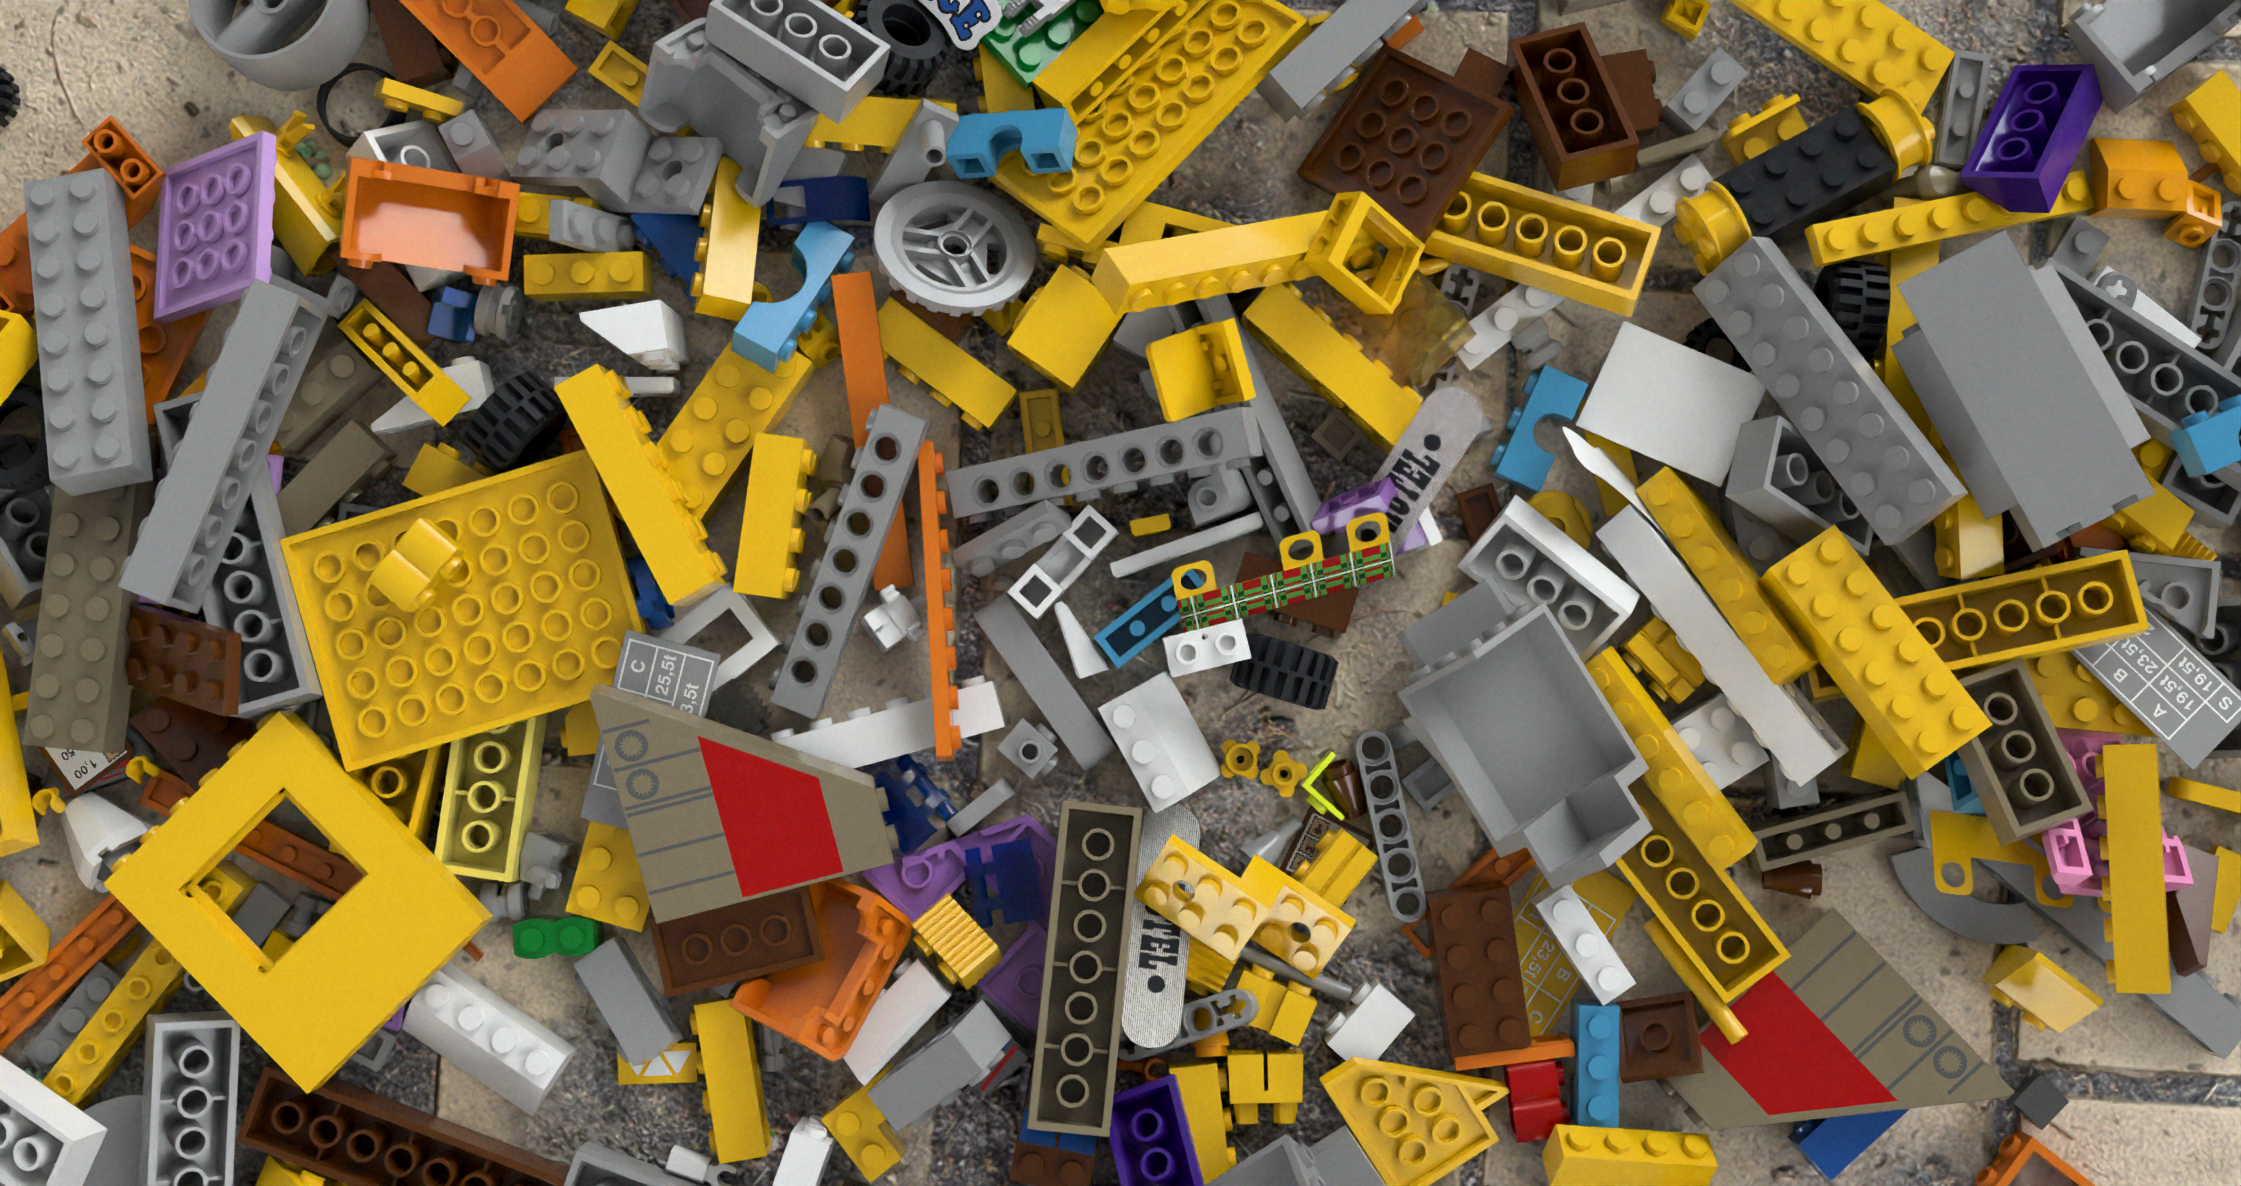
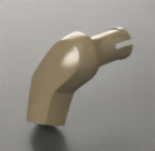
[1880,165,1975,207]
[806,434,855,526]

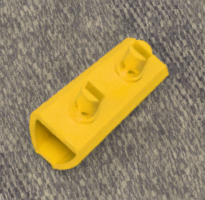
[229,110,346,277]

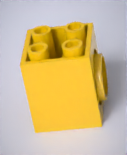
[1007,263,1128,397]

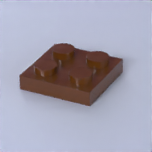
[1614,991,1704,1084]

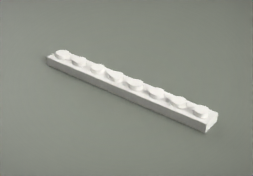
[1444,153,1713,373]

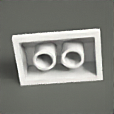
[579,299,690,374]
[1097,670,1222,814]
[843,954,955,1086]

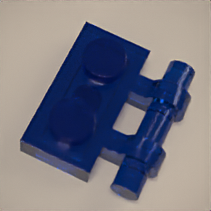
[874,754,958,856]
[963,837,1045,929]

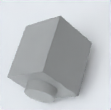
[997,717,1059,779]

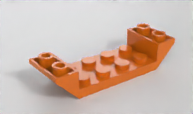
[399,0,579,125]
[0,115,166,319]

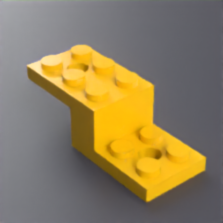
[1037,201,1239,273]
[1134,834,1356,980]

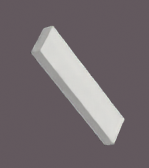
[1109,511,1264,579]

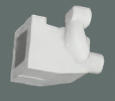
[860,584,927,655]

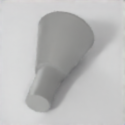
[1238,814,1303,869]

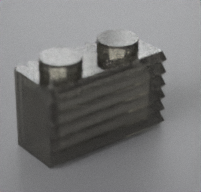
[708,679,772,736]

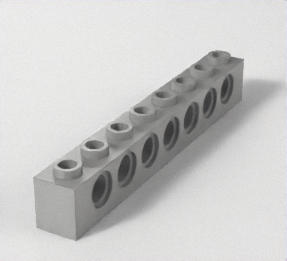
[769,403,931,719]
[946,407,1263,524]

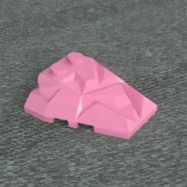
[2042,727,2194,897]

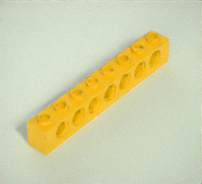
[41,860,259,1111]

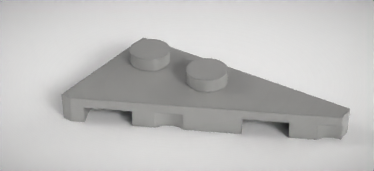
[2073,547,2221,639]

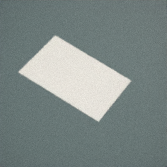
[1576,321,1767,487]

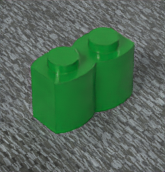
[512,914,604,959]

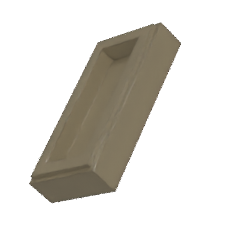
[1634,128,1714,174]

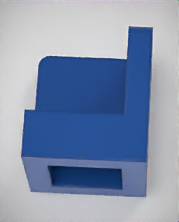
[426,286,478,343]

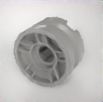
[474,283,524,342]

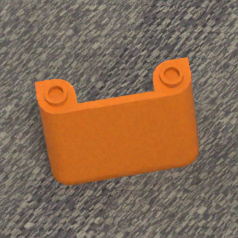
[339,156,520,286]
[729,877,912,1061]

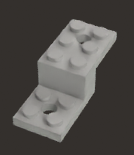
[510,109,725,215]

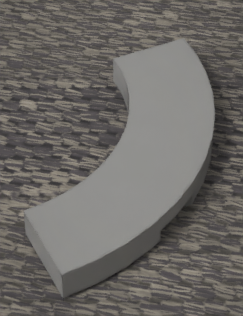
[1886,847,2037,944]

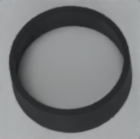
[317,63,407,148]

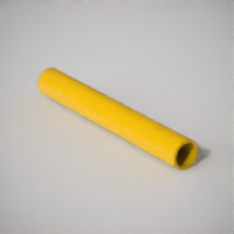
[1642,916,1748,1045]

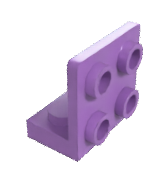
[1311,476,1426,557]

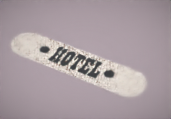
[1324,387,1482,590]
[1121,804,1200,1048]

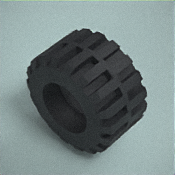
[851,0,951,98]
[1813,260,1891,363]
[463,371,568,475]
[1229,632,1339,710]

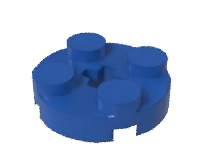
[626,553,675,631]

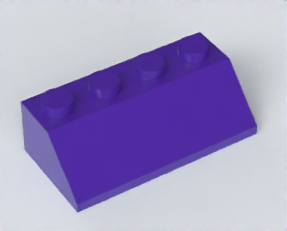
[1960,64,2103,213]
[1109,1074,1205,1186]

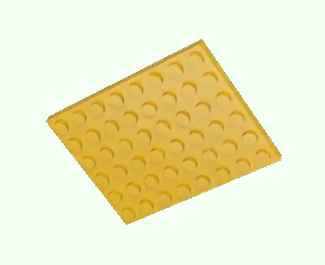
[279,449,647,772]

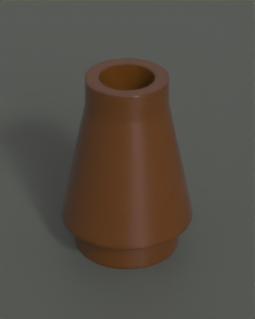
[1321,758,1367,820]
[1762,859,1822,899]

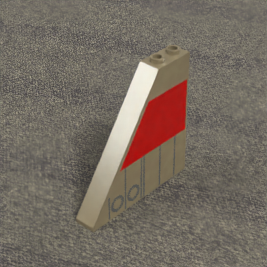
[589,683,899,924]
[1656,907,2015,1131]

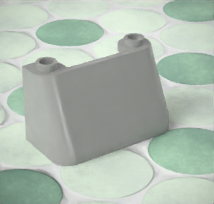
[2067,0,2241,115]
[637,18,819,209]
[1139,368,1257,530]

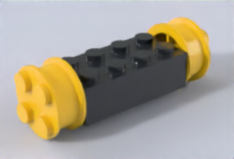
[1673,87,1935,276]

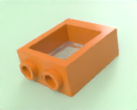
[1974,1129,2096,1186]

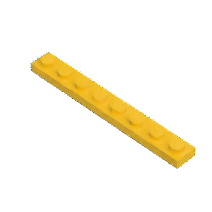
[1804,170,2095,268]

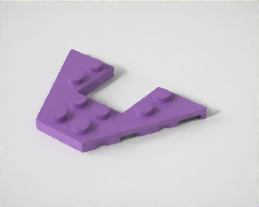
[861,813,1057,1036]

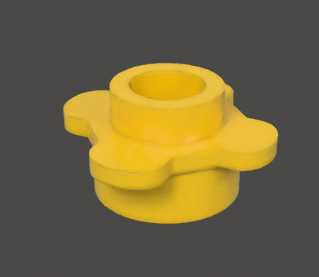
[1220,739,1260,780]
[1260,750,1307,797]

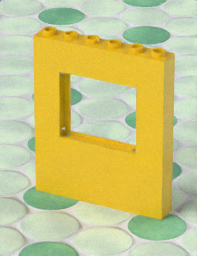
[103,710,494,1094]

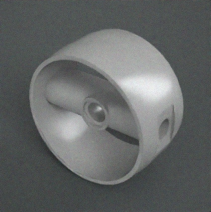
[188,0,370,91]

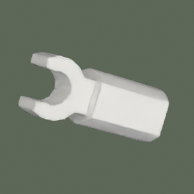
[665,1145,739,1186]

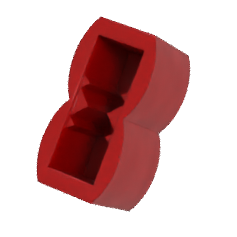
[1503,1059,1570,1143]

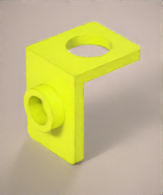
[1299,750,1345,821]

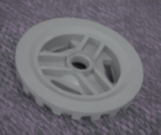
[872,180,1036,317]

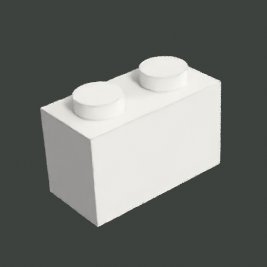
[1324,978,1415,1061]

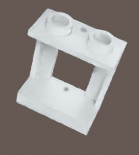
[658,582,784,703]
[1161,619,1252,678]

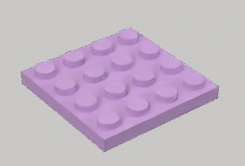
[153,130,277,323]

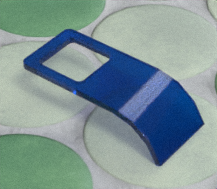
[766,176,870,226]

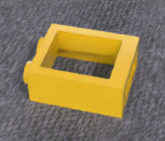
[1302,191,1426,314]

